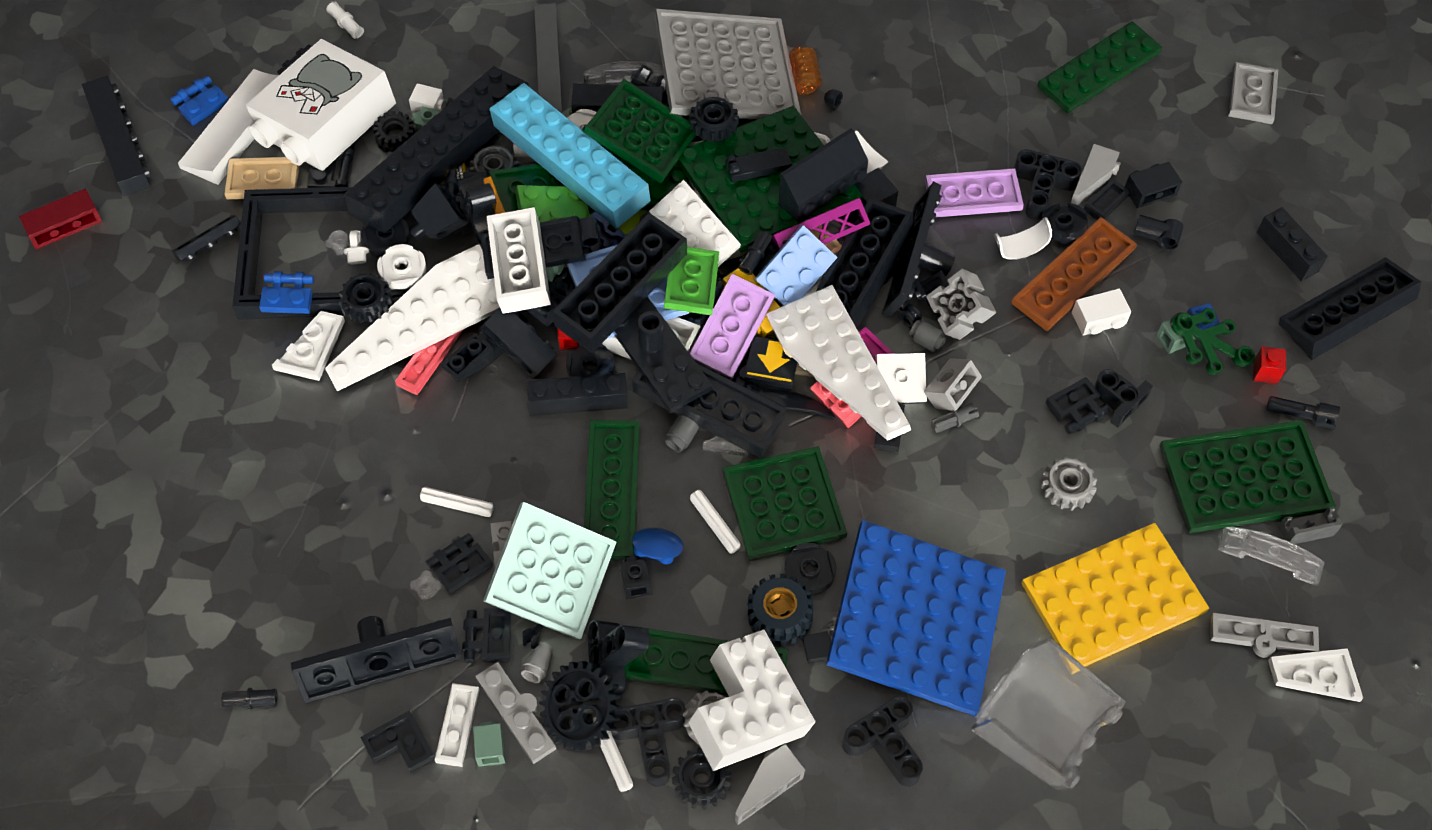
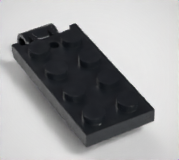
[480,215,600,279]

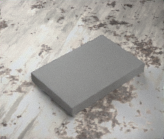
[1228,62,1279,124]

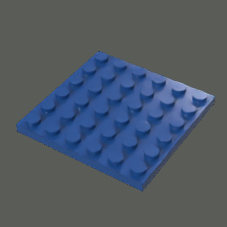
[826,520,1006,716]

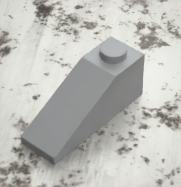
[1071,144,1121,205]
[734,744,805,825]

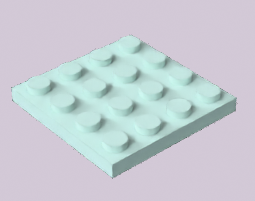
[483,502,616,639]

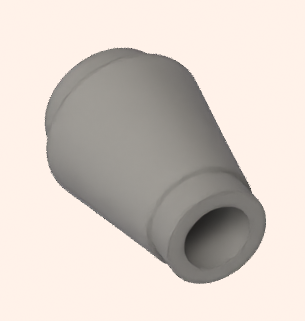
[521,642,553,683]

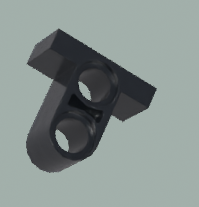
[1094,369,1153,428]

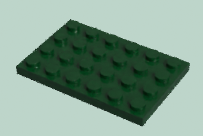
[1159,420,1336,533]

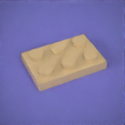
[225,157,299,200]

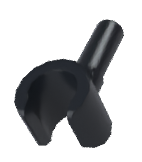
[523,624,544,649]

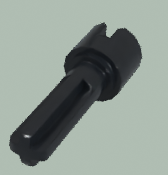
[1267,396,1340,430]

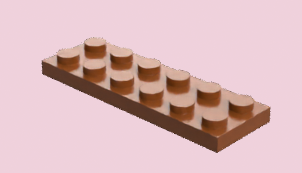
[1011,217,1137,331]

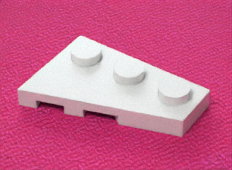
[272,311,345,381]
[1268,648,1363,702]

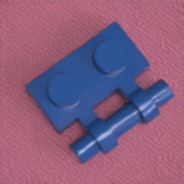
[170,76,229,126]
[259,271,314,314]

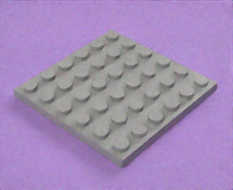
[655,9,801,120]

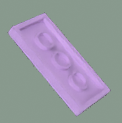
[925,168,1024,217]
[690,274,775,380]

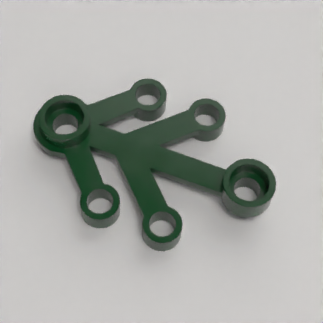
[1170,308,1255,375]

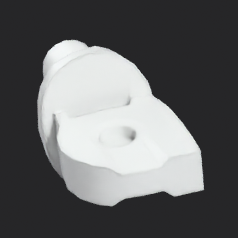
[344,230,369,265]

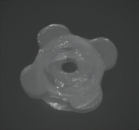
[325,230,351,255]
[410,571,442,600]

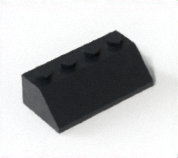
[779,128,868,221]

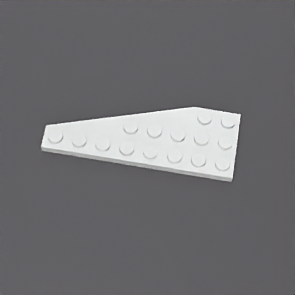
[325,244,500,391]
[766,285,911,441]

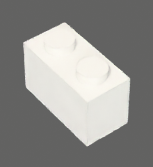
[1072,289,1131,335]

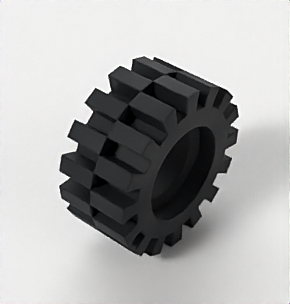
[373,111,415,153]

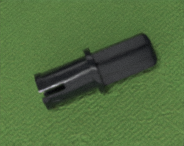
[739,231,773,275]
[221,688,278,709]

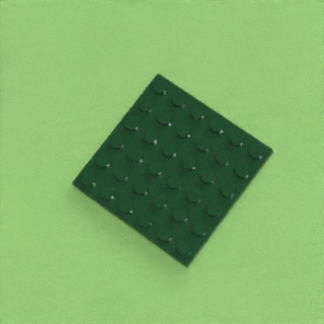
[677,105,863,253]

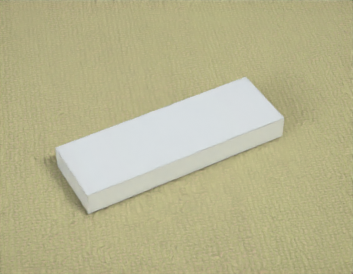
[435,683,480,767]

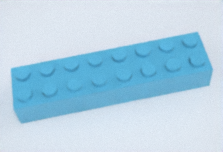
[490,83,651,229]

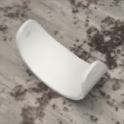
[994,217,1052,260]

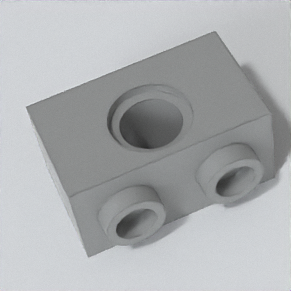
[924,358,982,411]

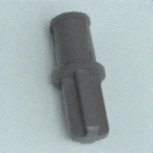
[931,403,979,433]

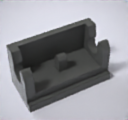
[1277,507,1343,546]

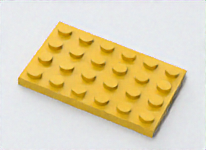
[1021,523,1209,672]

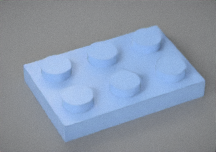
[754,225,837,306]

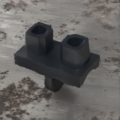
[630,65,668,102]

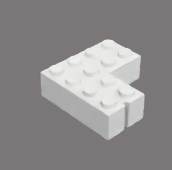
[688,630,815,771]

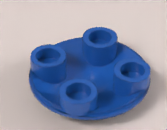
[632,528,683,564]

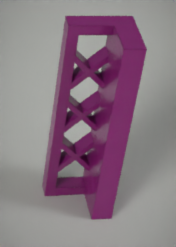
[771,198,871,250]

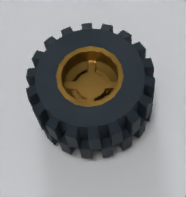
[747,574,813,647]

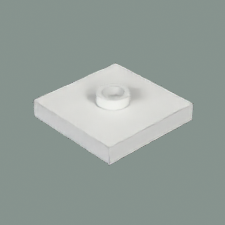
[875,353,927,403]

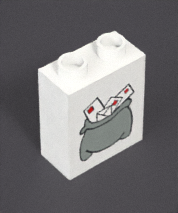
[246,39,396,171]

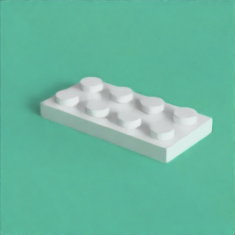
[649,180,741,267]

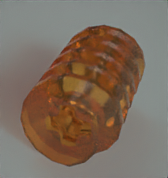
[789,47,822,96]

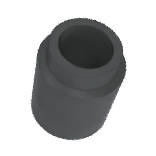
[909,320,946,352]
[665,415,699,452]

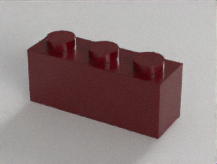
[19,188,102,249]

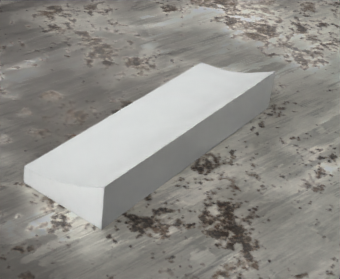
[178,69,279,185]

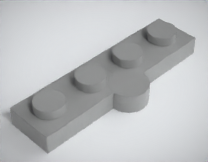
[1210,613,1319,658]
[475,662,556,764]

